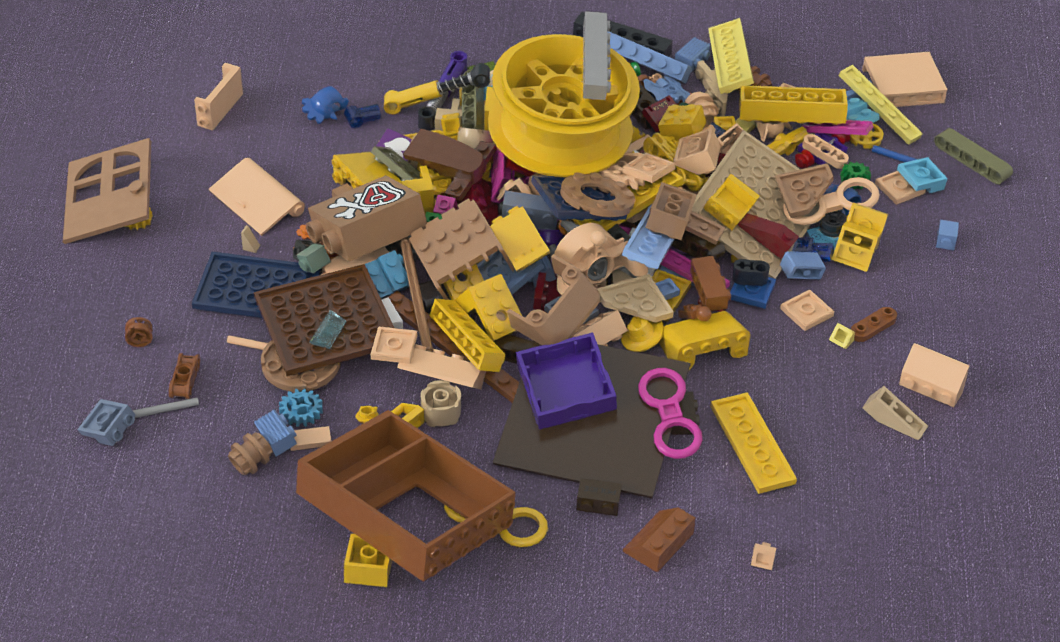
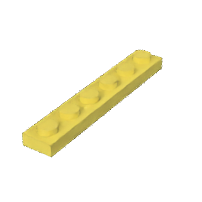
[839,65,923,145]

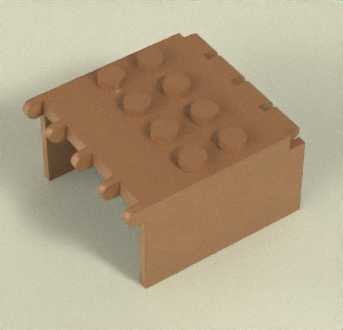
[409,198,515,300]

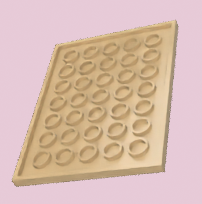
[692,130,819,279]

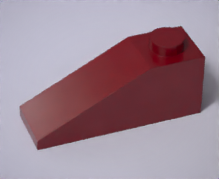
[737,213,799,259]

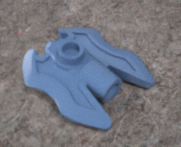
[643,75,690,103]

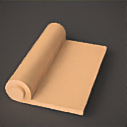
[209,158,305,236]

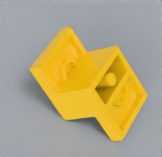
[401,165,437,214]
[832,202,889,272]

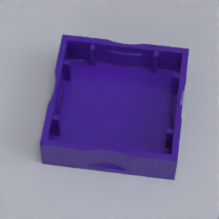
[516,332,617,430]

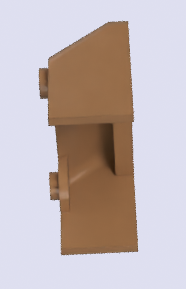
[507,254,600,345]

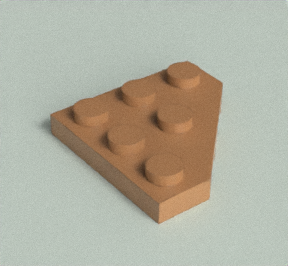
[775,163,833,218]

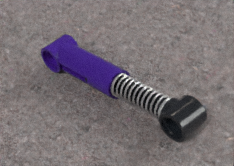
[418,51,467,131]

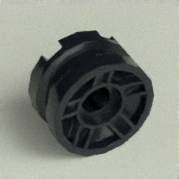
[819,211,846,237]

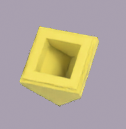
[829,323,855,349]

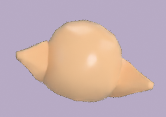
[755,120,793,142]

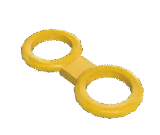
[444,505,548,547]

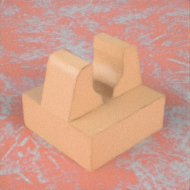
[751,542,776,570]

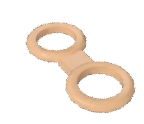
[783,177,880,225]

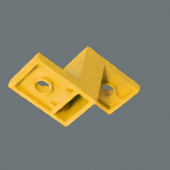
[490,206,550,272]
[443,264,522,341]

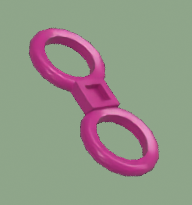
[638,368,703,459]

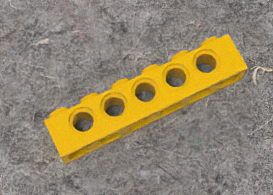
[429,298,505,372]

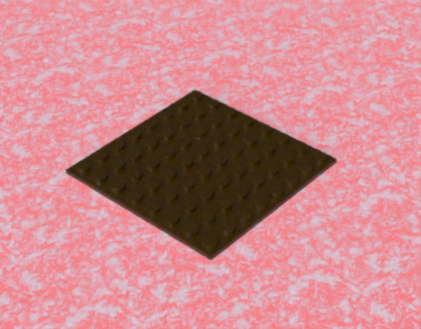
[493,340,690,499]

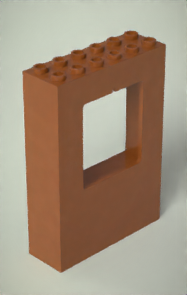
[296,410,516,582]

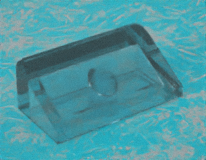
[309,310,346,349]

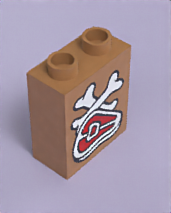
[306,175,427,262]

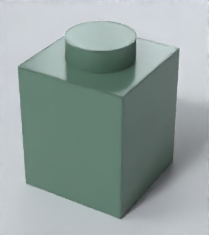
[297,243,331,273]

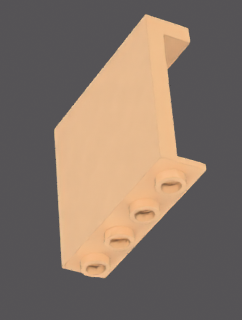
[862,52,947,107]

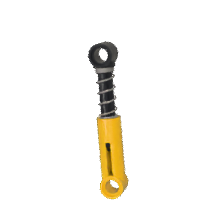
[384,63,490,115]

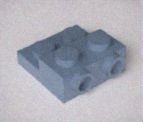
[77,399,136,446]

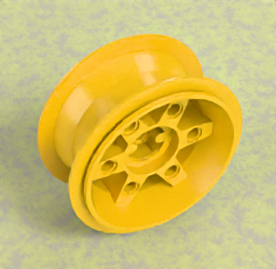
[488,34,640,177]

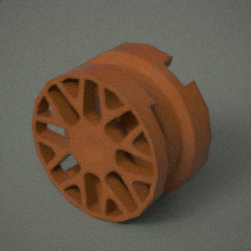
[125,317,153,347]

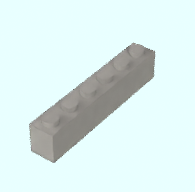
[583,11,611,100]

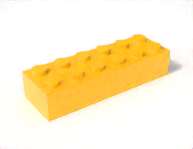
[739,86,848,125]

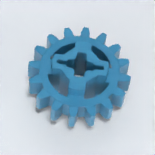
[279,388,323,427]

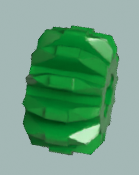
[840,161,871,190]

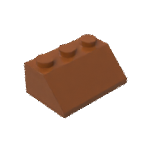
[623,507,696,573]

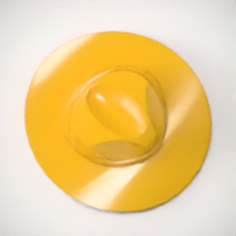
[621,316,664,352]

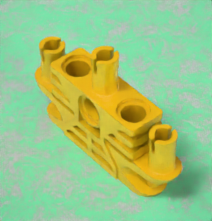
[643,133,709,191]

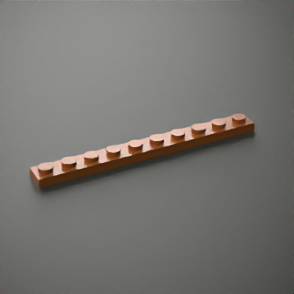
[388,291,519,403]

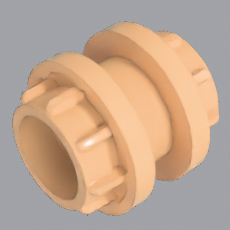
[685,91,719,128]

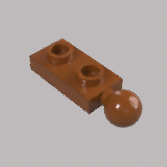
[678,304,712,322]

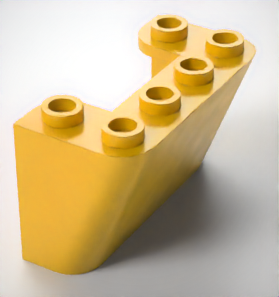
[331,152,401,189]
[659,311,750,370]

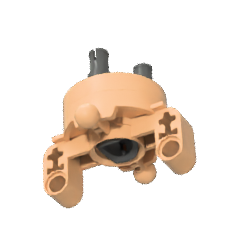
[548,219,648,302]

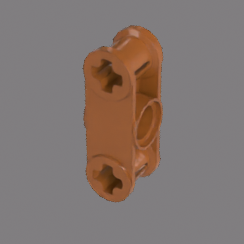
[169,353,201,399]

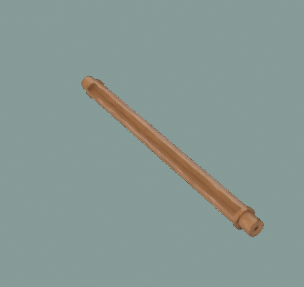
[400,237,434,353]

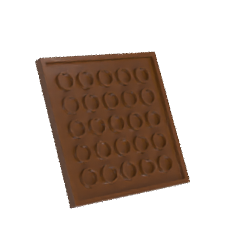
[254,264,394,376]

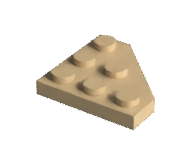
[597,274,674,322]

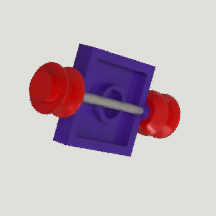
[795,133,850,169]

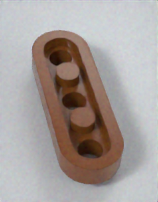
[851,307,897,342]

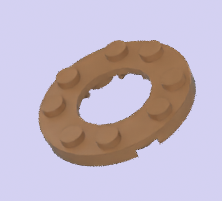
[560,172,635,217]
[261,340,341,393]

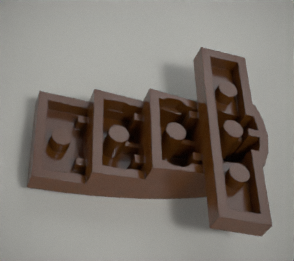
[403,129,497,201]

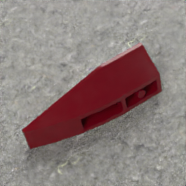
[456,178,498,226]

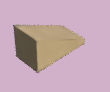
[241,225,260,253]

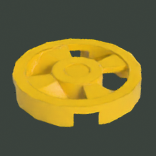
[850,124,884,149]

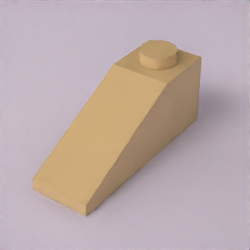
[863,386,928,440]

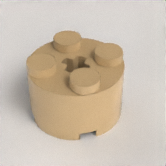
[457,127,493,149]
[421,380,461,427]

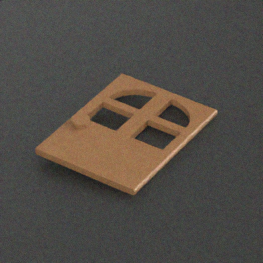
[63,138,151,244]

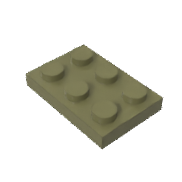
[371,146,420,181]

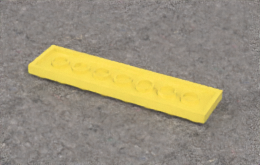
[708,18,754,94]

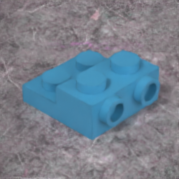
[365,250,409,299]

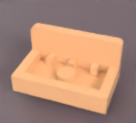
[497,178,532,201]

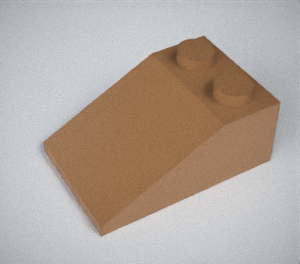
[645,182,697,240]

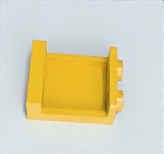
[703,174,760,231]

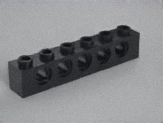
[573,12,673,57]

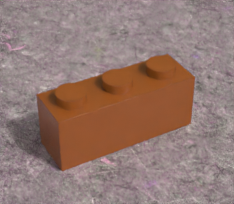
[690,256,731,311]

